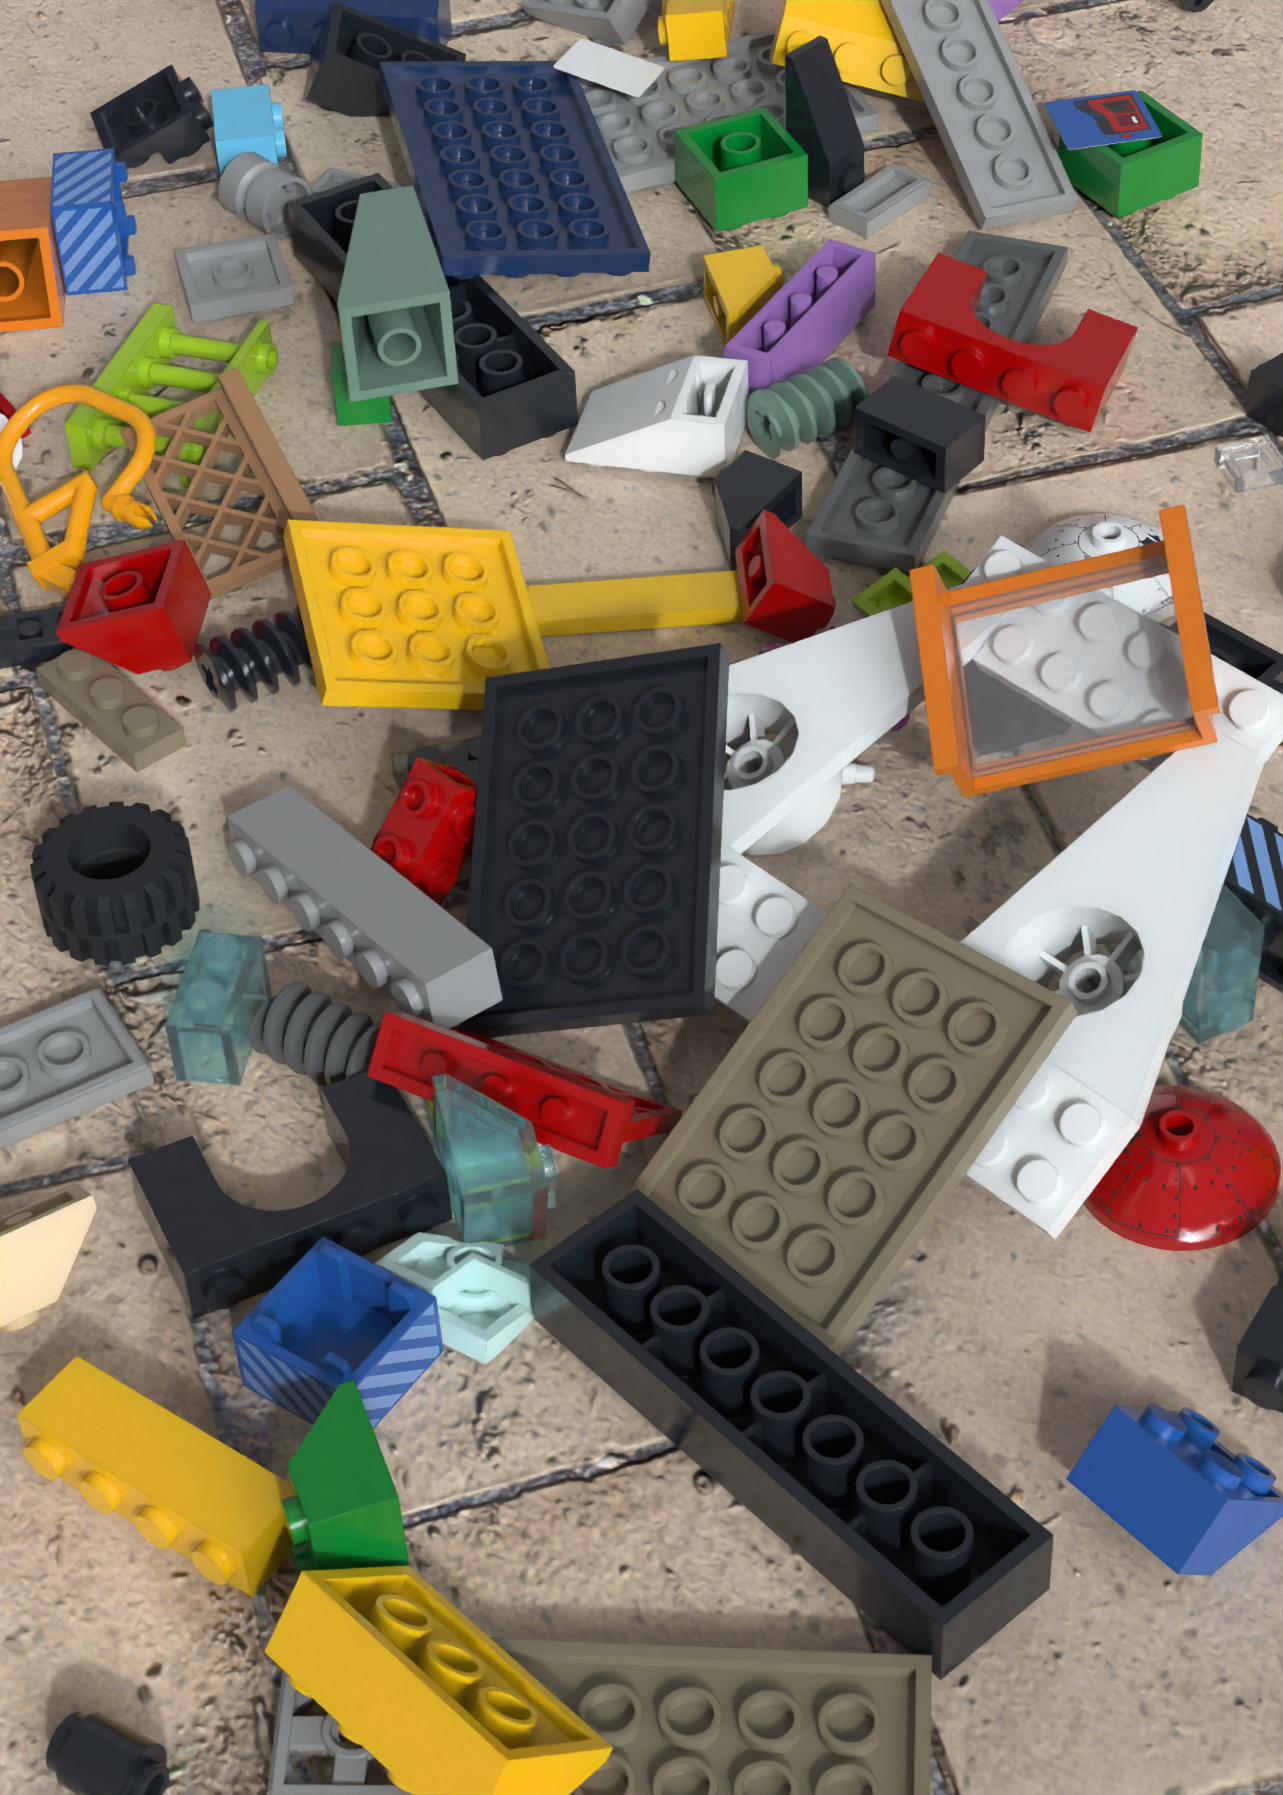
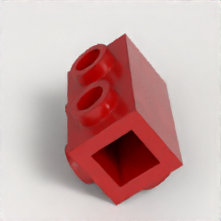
[370,757,478,906]

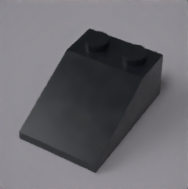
[306,1,466,117]

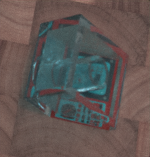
[432,1073,558,1247]

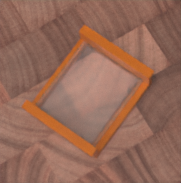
[909,504,1221,798]

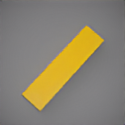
[528,570,744,637]

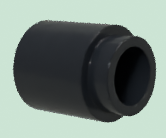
[46,1711,170,1795]

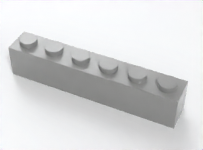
[226,785,503,1029]

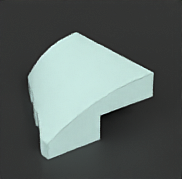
[375,1232,534,1365]

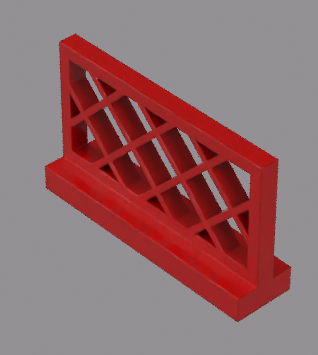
[367,1010,683,1169]

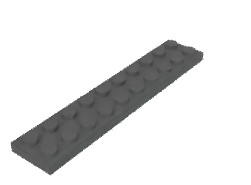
[806,230,1068,573]

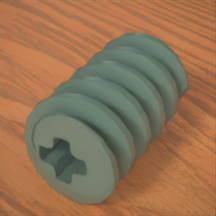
[746,358,869,458]

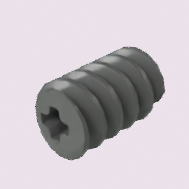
[248,981,381,1086]

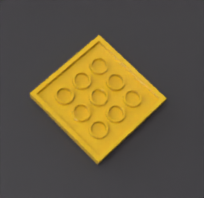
[283,519,550,710]

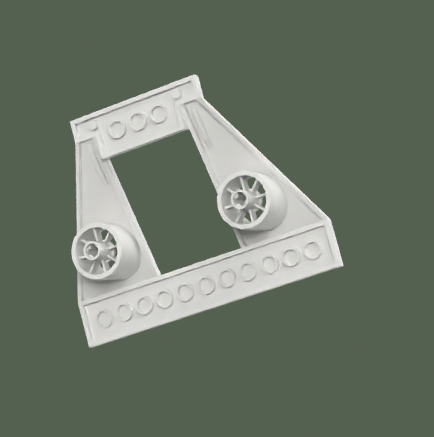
[715,536,1283,1240]

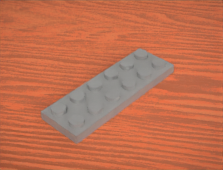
[881,0,1078,230]

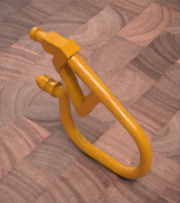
[0,384,157,598]

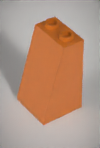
[0,177,66,332]

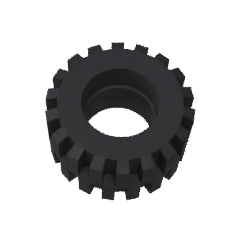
[30,801,200,966]

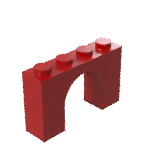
[887,253,1138,433]

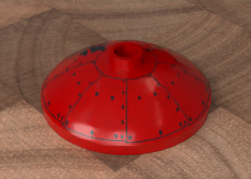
[1083,1085,1281,1251]

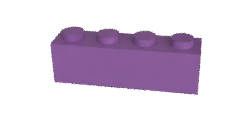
[724,239,876,397]

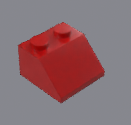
[56,539,212,674]

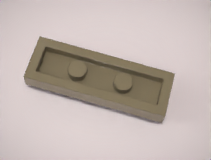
[36,648,186,772]

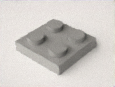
[174,233,295,323]

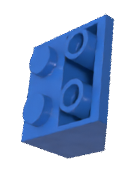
[1066,1403,1283,1575]

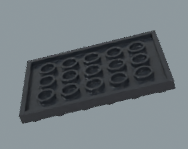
[459,643,730,1038]

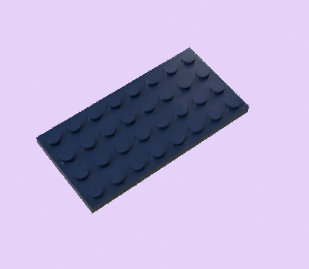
[379,61,651,279]

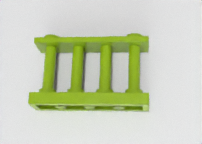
[65,303,278,488]

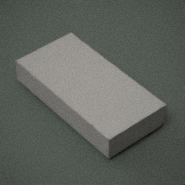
[828,163,931,238]

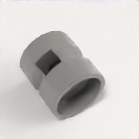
[218,152,312,239]

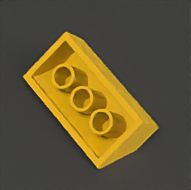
[769,0,925,102]
[264,1565,613,1795]

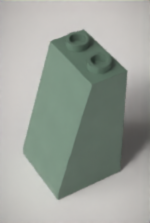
[337,185,459,402]

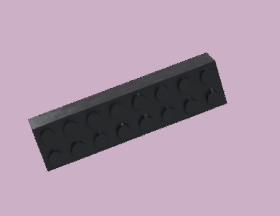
[287,173,578,460]
[529,1189,1054,1680]

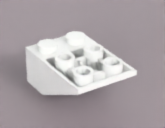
[565,355,749,478]

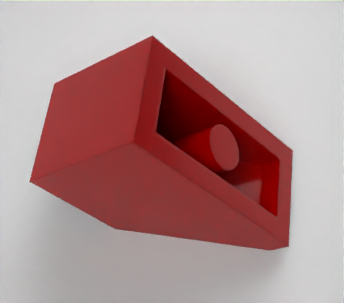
[735,510,836,643]

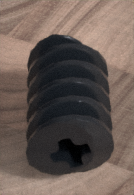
[193,604,315,712]

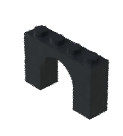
[128,1071,453,1319]

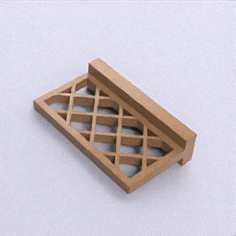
[120,367,319,600]

